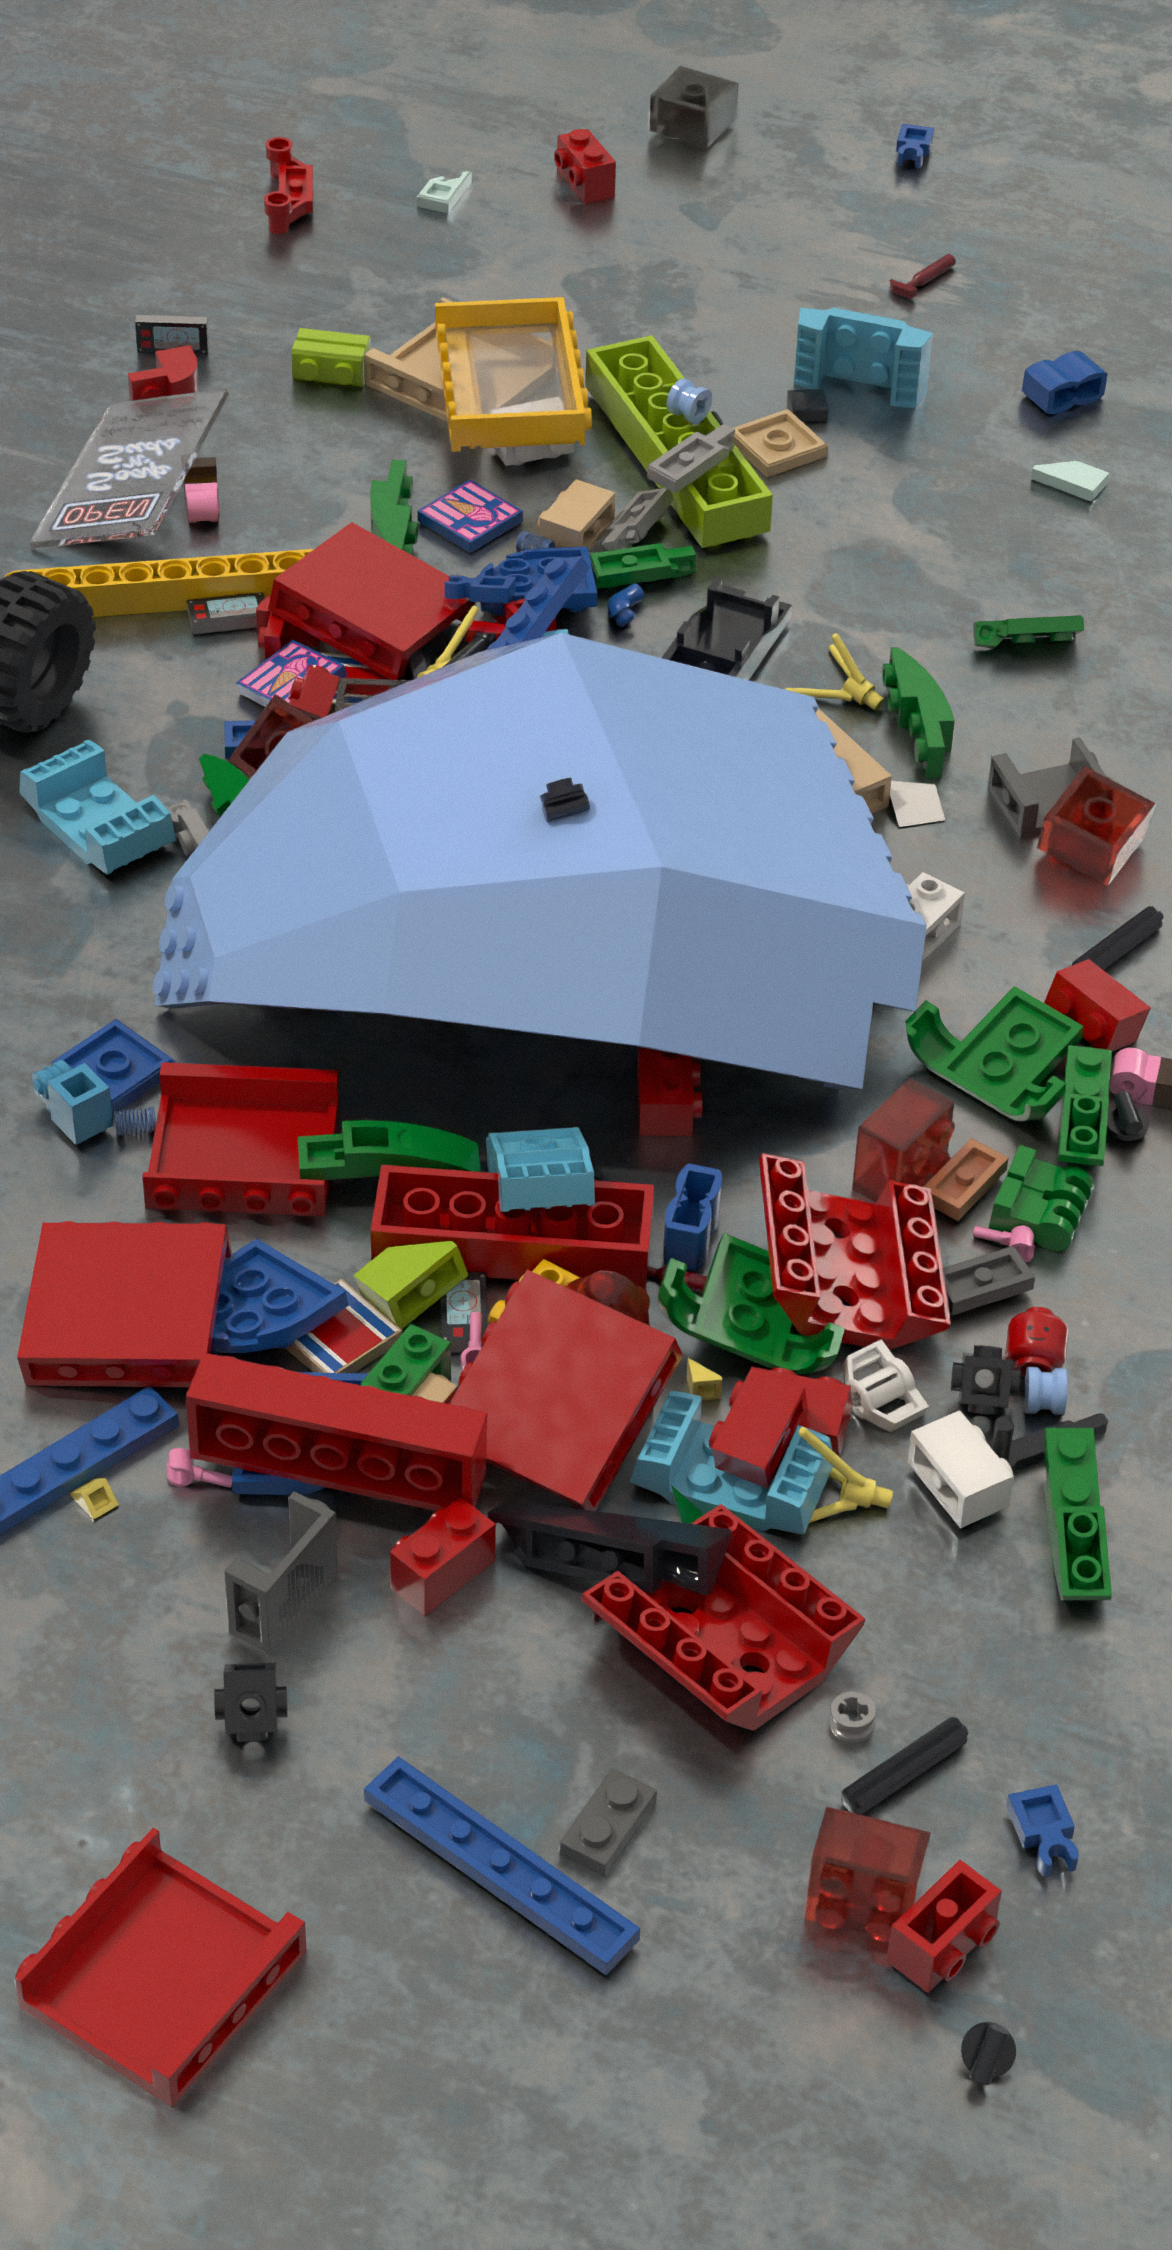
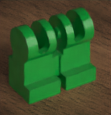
[988,1145,1094,1251]

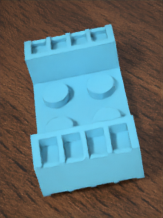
[794,308,933,408]
[20,739,176,875]
[486,1127,595,1212]
[630,1391,833,1535]

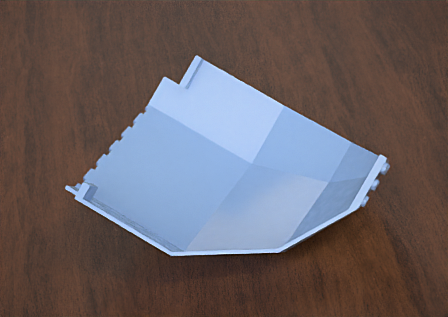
[153,633,927,1090]

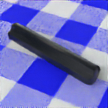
[1072,906,1164,970]
[841,1717,969,1816]

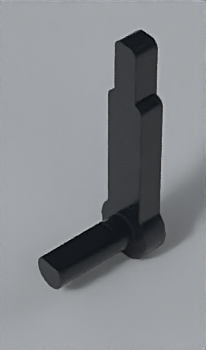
[989,1413,1108,1474]

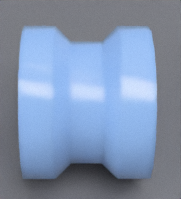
[666,378,712,424]
[1024,1367,1067,1415]

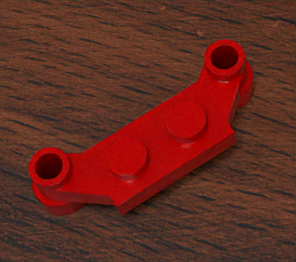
[264,137,313,234]

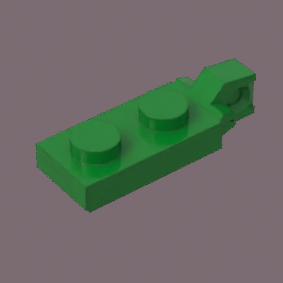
[589,543,696,589]
[973,615,1084,648]

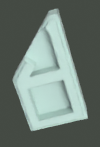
[417,171,472,214]
[1031,461,1109,501]

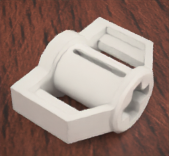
[843,1339,929,1432]

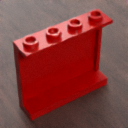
[268,522,476,683]
[142,1062,339,1216]
[17,1221,232,1387]
[446,1269,683,1511]
[14,1828,307,2108]

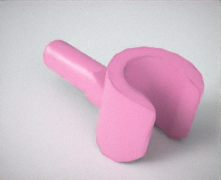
[973,1225,1035,1262]
[461,1312,482,1372]
[167,1448,232,1488]

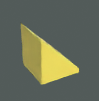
[687,1358,722,1400]
[69,1478,119,1520]

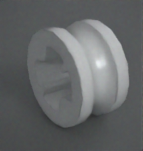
[830,1691,876,1742]

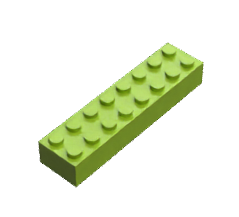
[585,335,773,548]

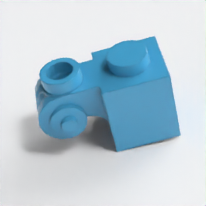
[31,1060,113,1145]

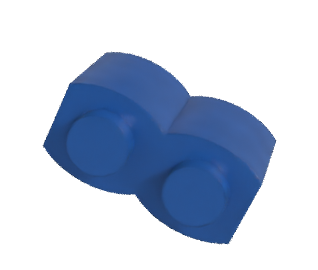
[1022,351,1108,414]
[663,1164,722,1271]

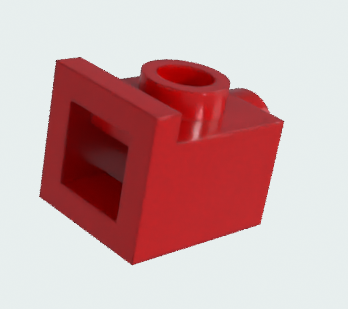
[280,665,340,727]

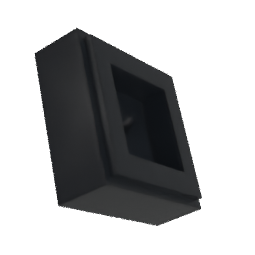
[787,389,829,422]

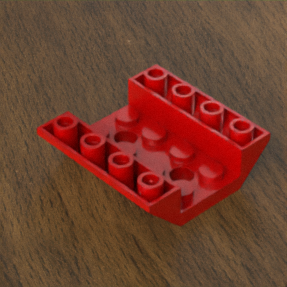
[759,1153,951,1350]
[581,1504,865,1731]

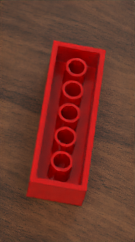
[370,1165,654,1289]
[186,1353,487,1511]

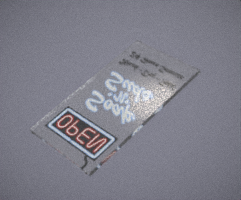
[30,389,229,549]

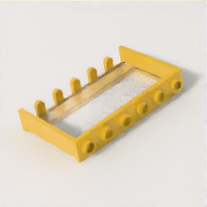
[435,297,592,452]

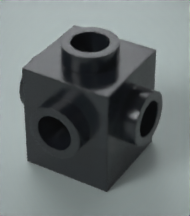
[951,1345,1020,1414]
[214,1663,288,1742]

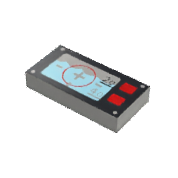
[135,315,209,354]
[187,592,265,634]
[440,1272,488,1353]

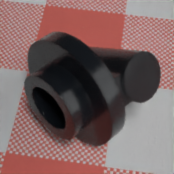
[540,777,590,821]
[1107,1091,1149,1141]
[961,2022,1016,2085]

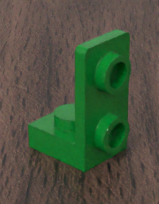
[361,1324,451,1396]

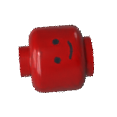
[1005,1307,1069,1378]

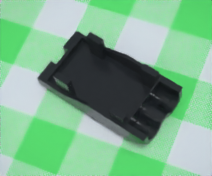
[662,578,792,680]

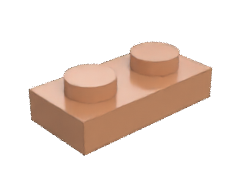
[924,1138,1009,1221]

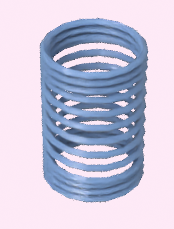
[516,531,555,552]
[114,1107,156,1136]

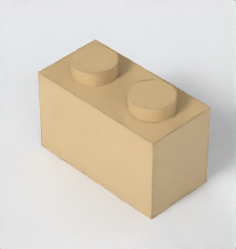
[537,479,616,552]

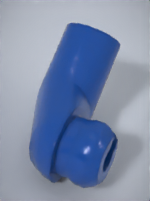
[607,583,644,627]

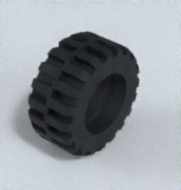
[0,571,96,733]

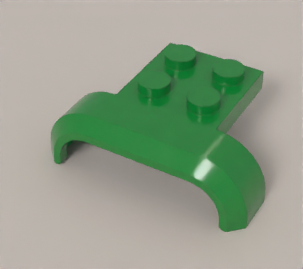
[905,986,1084,1122]
[658,1233,845,1375]

